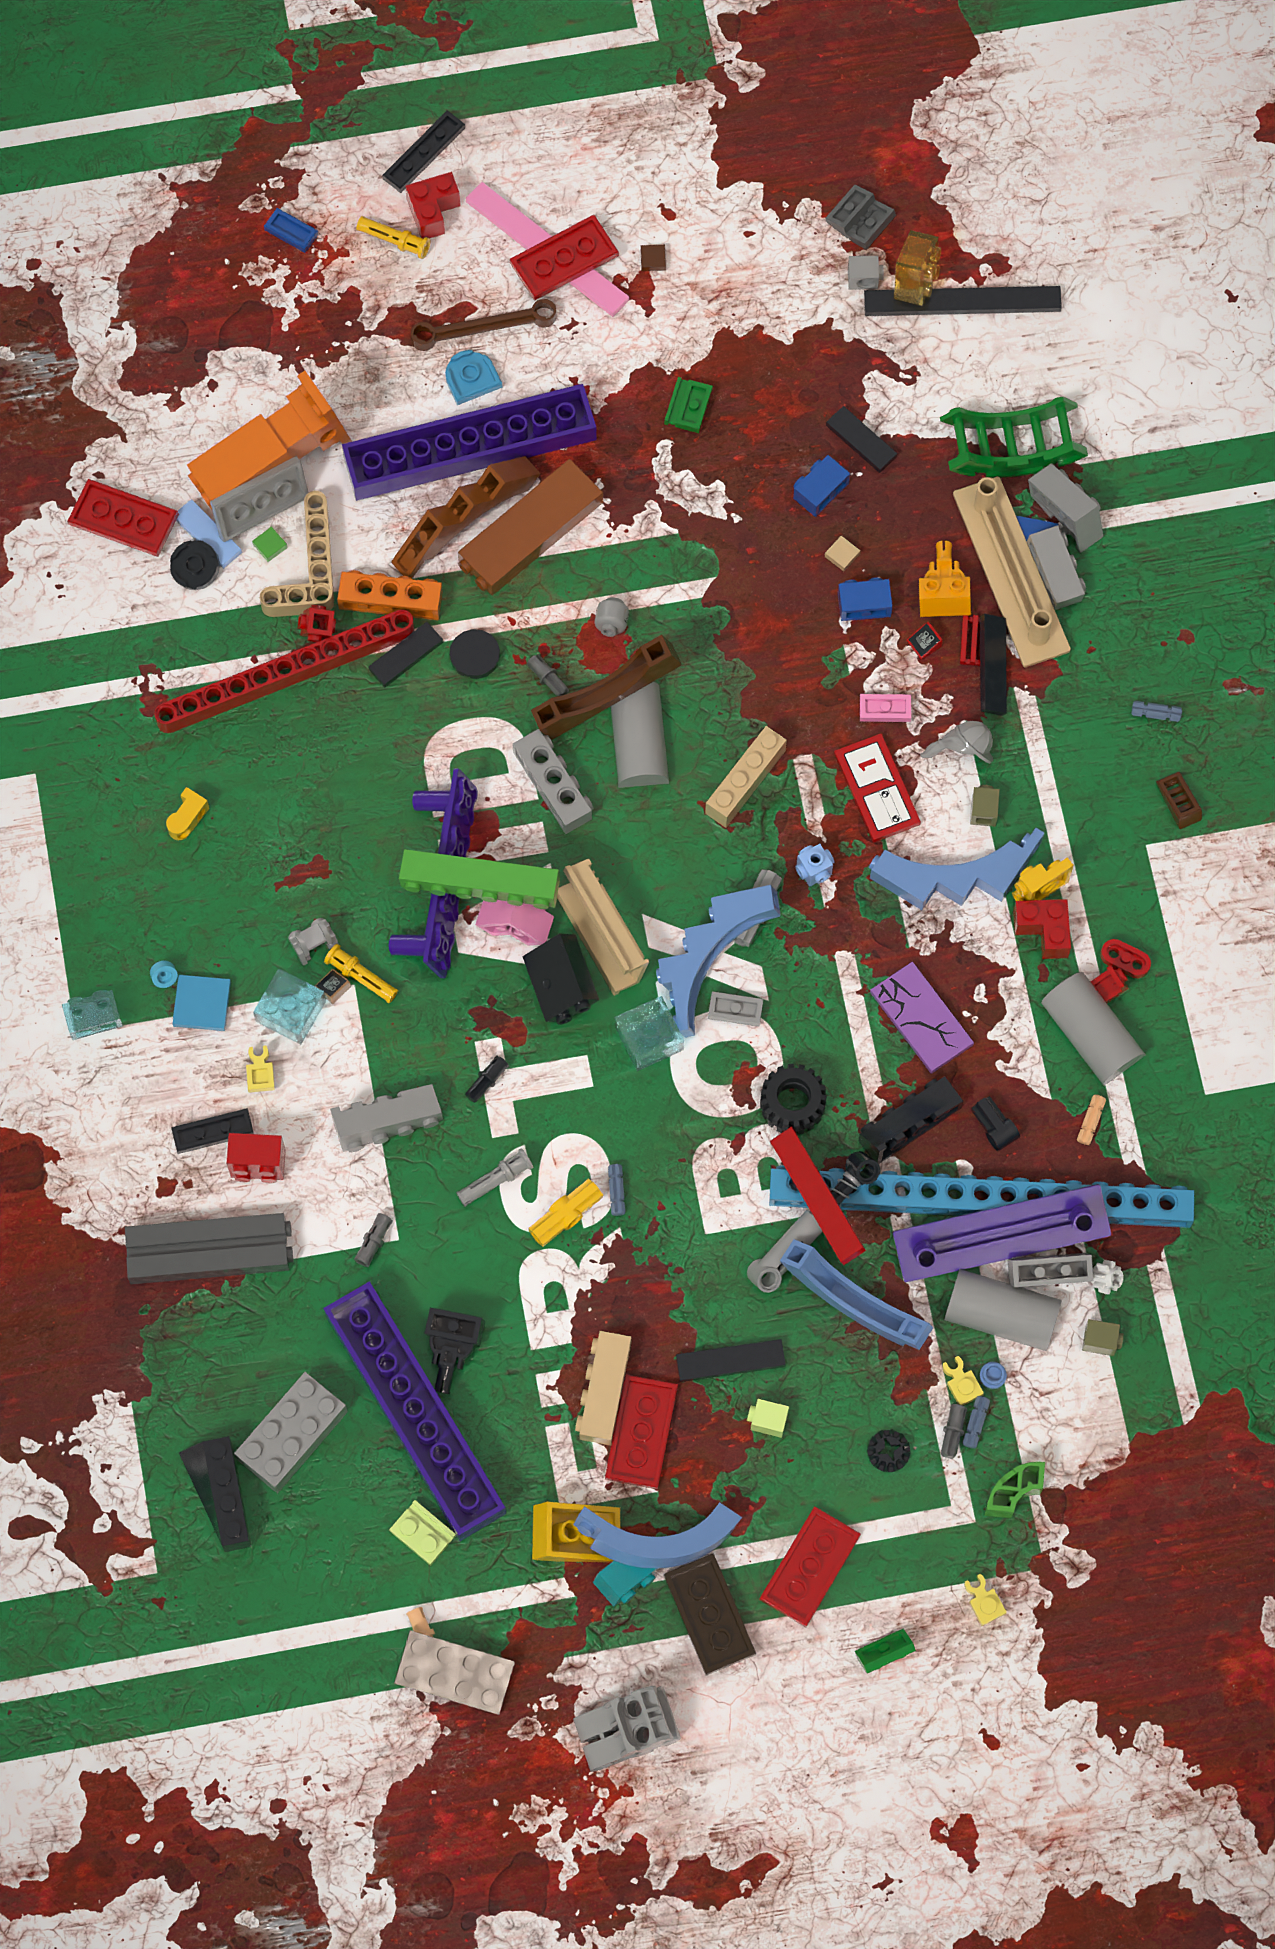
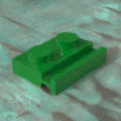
[664,377,713,433]

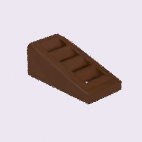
[1156,772,1202,829]

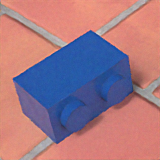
[793,455,850,517]
[838,578,892,621]

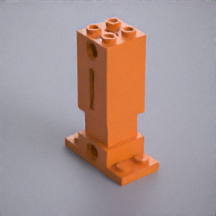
[187,371,352,510]

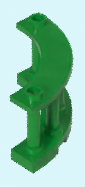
[940,396,1088,478]

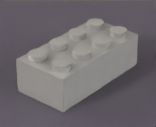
[234,1372,348,1494]

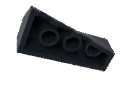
[858,1076,963,1164]
[179,1436,252,1552]

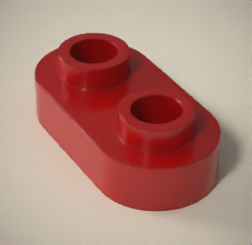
[1101,939,1151,978]

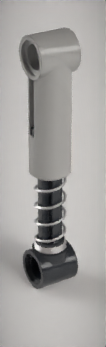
[747,1151,880,1293]

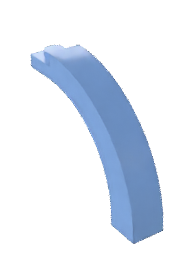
[780,1239,933,1350]
[573,1502,742,1568]

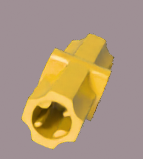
[528,1179,603,1247]

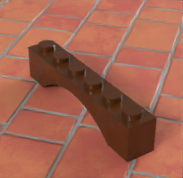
[531,634,682,740]

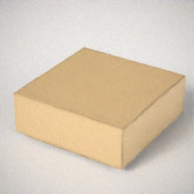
[825,536,860,571]

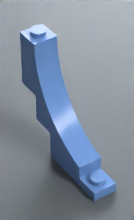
[869,828,1044,910]

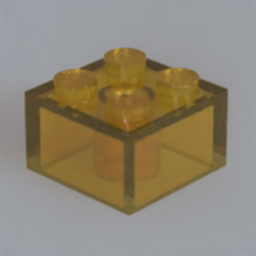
[894,230,941,305]

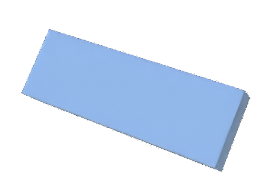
[176,499,242,569]

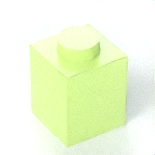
[747,1399,789,1438]

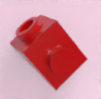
[1090,965,1129,1003]

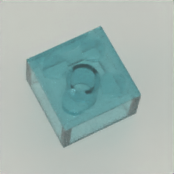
[253,969,326,1045]
[615,996,684,1071]

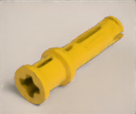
[356,216,431,259]
[324,944,399,1003]

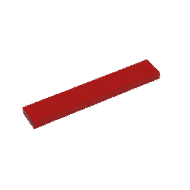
[770,1127,866,1265]

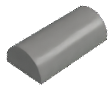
[610,682,669,788]
[1041,972,1146,1086]
[944,1269,1062,1351]

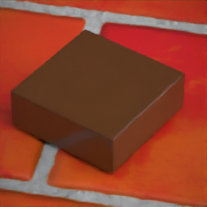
[640,244,666,271]

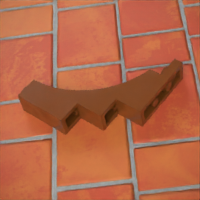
[391,456,541,578]

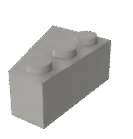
[1028,463,1103,553]

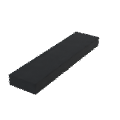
[382,110,465,193]
[980,614,1007,716]
[676,1339,786,1382]

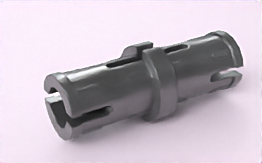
[354,1213,393,1267]

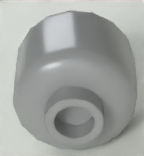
[594,597,629,637]

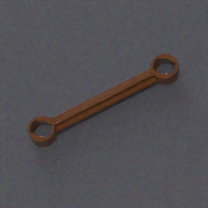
[411,299,556,351]

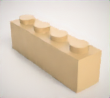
[705,726,787,828]
[575,1331,631,1446]

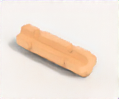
[1077,1095,1106,1145]

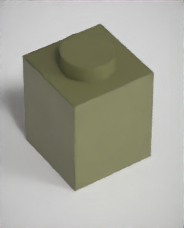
[970,785,1000,827]
[1082,1319,1124,1356]

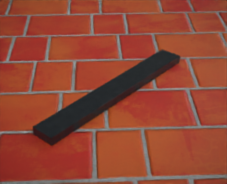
[864,286,1062,316]

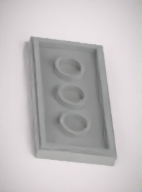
[210,456,309,542]

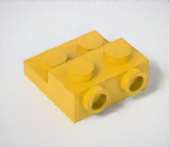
[1012,857,1074,901]

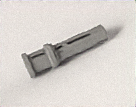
[456,1148,534,1207]

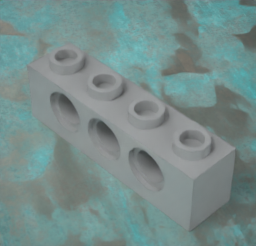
[513,729,594,834]

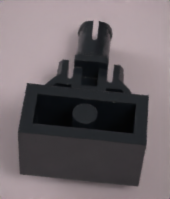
[424,1307,485,1395]

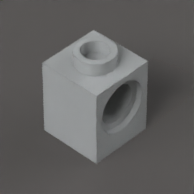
[848,256,884,290]

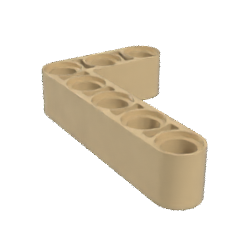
[259,490,334,617]

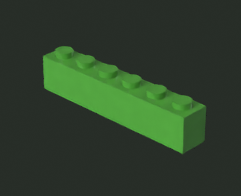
[399,849,560,909]

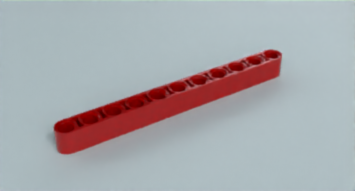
[154,610,414,733]

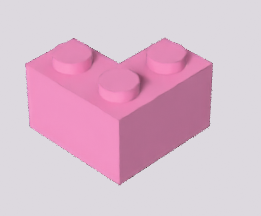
[475,900,554,946]

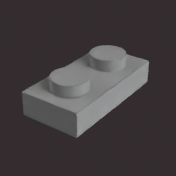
[708,992,763,1027]

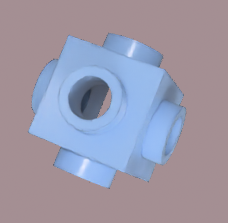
[795,844,834,887]

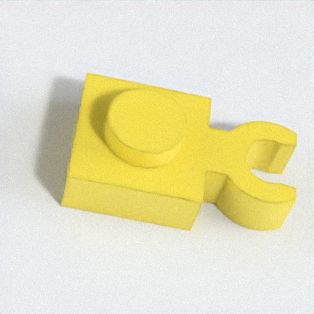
[246,1045,275,1093]
[942,1356,984,1406]
[964,1574,1007,1626]

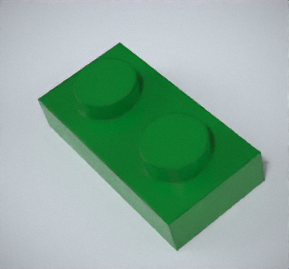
[855,1628,916,1674]

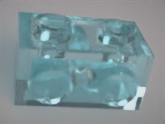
[62,990,123,1041]

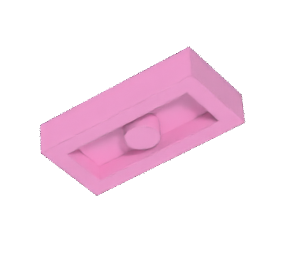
[860,694,911,722]

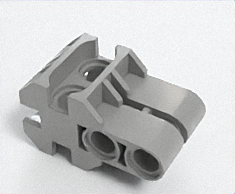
[573,1686,681,1772]

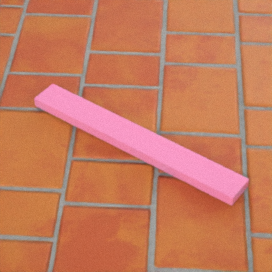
[466,182,629,317]

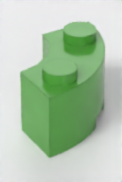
[984,1462,1045,1518]

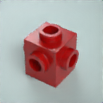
[298,605,336,642]

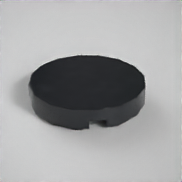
[170,540,220,590]
[449,629,500,679]

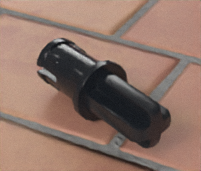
[465,1055,509,1103]

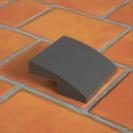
[825,185,896,250]

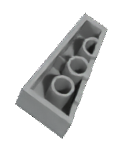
[330,1084,443,1152]

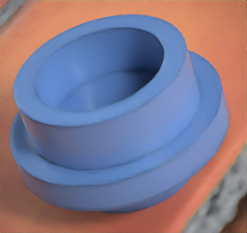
[980,1362,1007,1389]

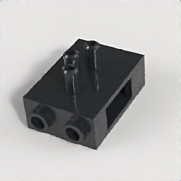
[522,933,599,1025]

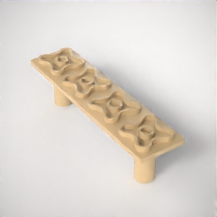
[953,477,1070,667]

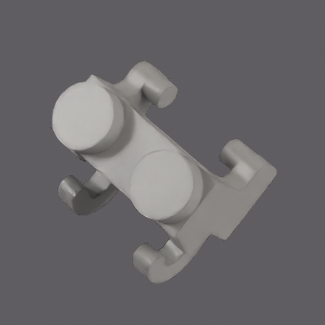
[288,918,338,966]

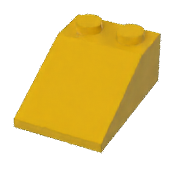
[532,1502,620,1562]

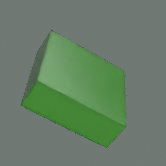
[252,526,288,562]

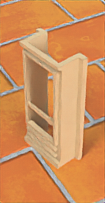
[557,859,649,996]

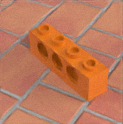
[337,570,443,620]

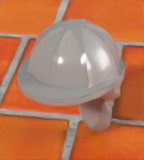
[920,721,993,764]

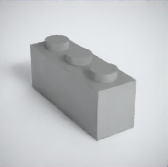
[1027,525,1086,610]
[1007,1253,1093,1288]

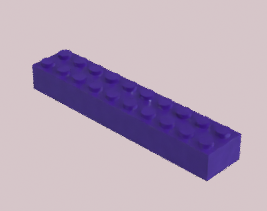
[342,384,597,501]
[323,1281,506,1541]

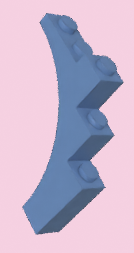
[656,885,781,1038]

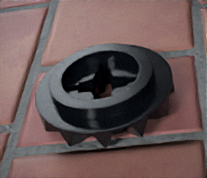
[867,1429,910,1472]

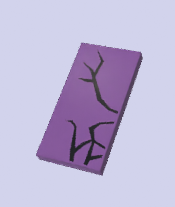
[870,962,974,1074]

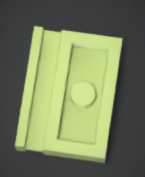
[389,1500,456,1566]

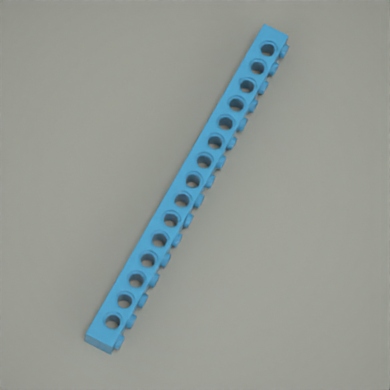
[769,1165,1194,1228]

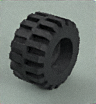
[760,1064,827,1135]

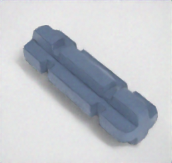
[1131,701,1182,722]
[608,1164,625,1216]
[963,1396,990,1448]

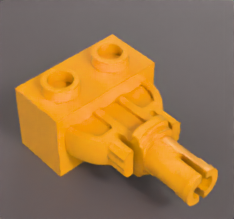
[919,541,971,617]

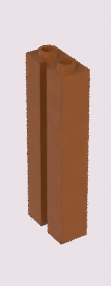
[458,459,603,596]

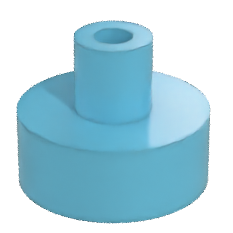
[150,961,178,988]

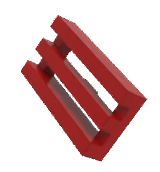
[960,615,980,666]

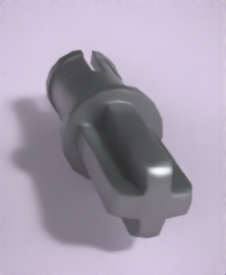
[527,654,569,696]
[941,1404,967,1459]

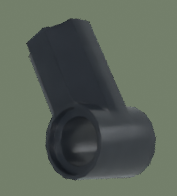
[971,1096,1020,1151]

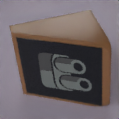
[314,969,351,1005]

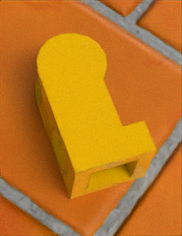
[166,787,209,840]

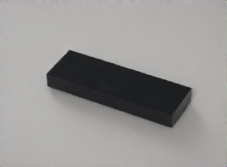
[826,406,897,473]
[368,622,443,688]
[171,1108,254,1154]

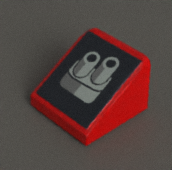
[906,622,943,660]

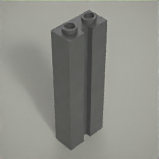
[125,1213,293,1284]

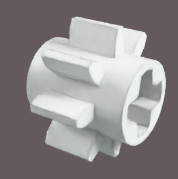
[1091,1260,1124,1294]

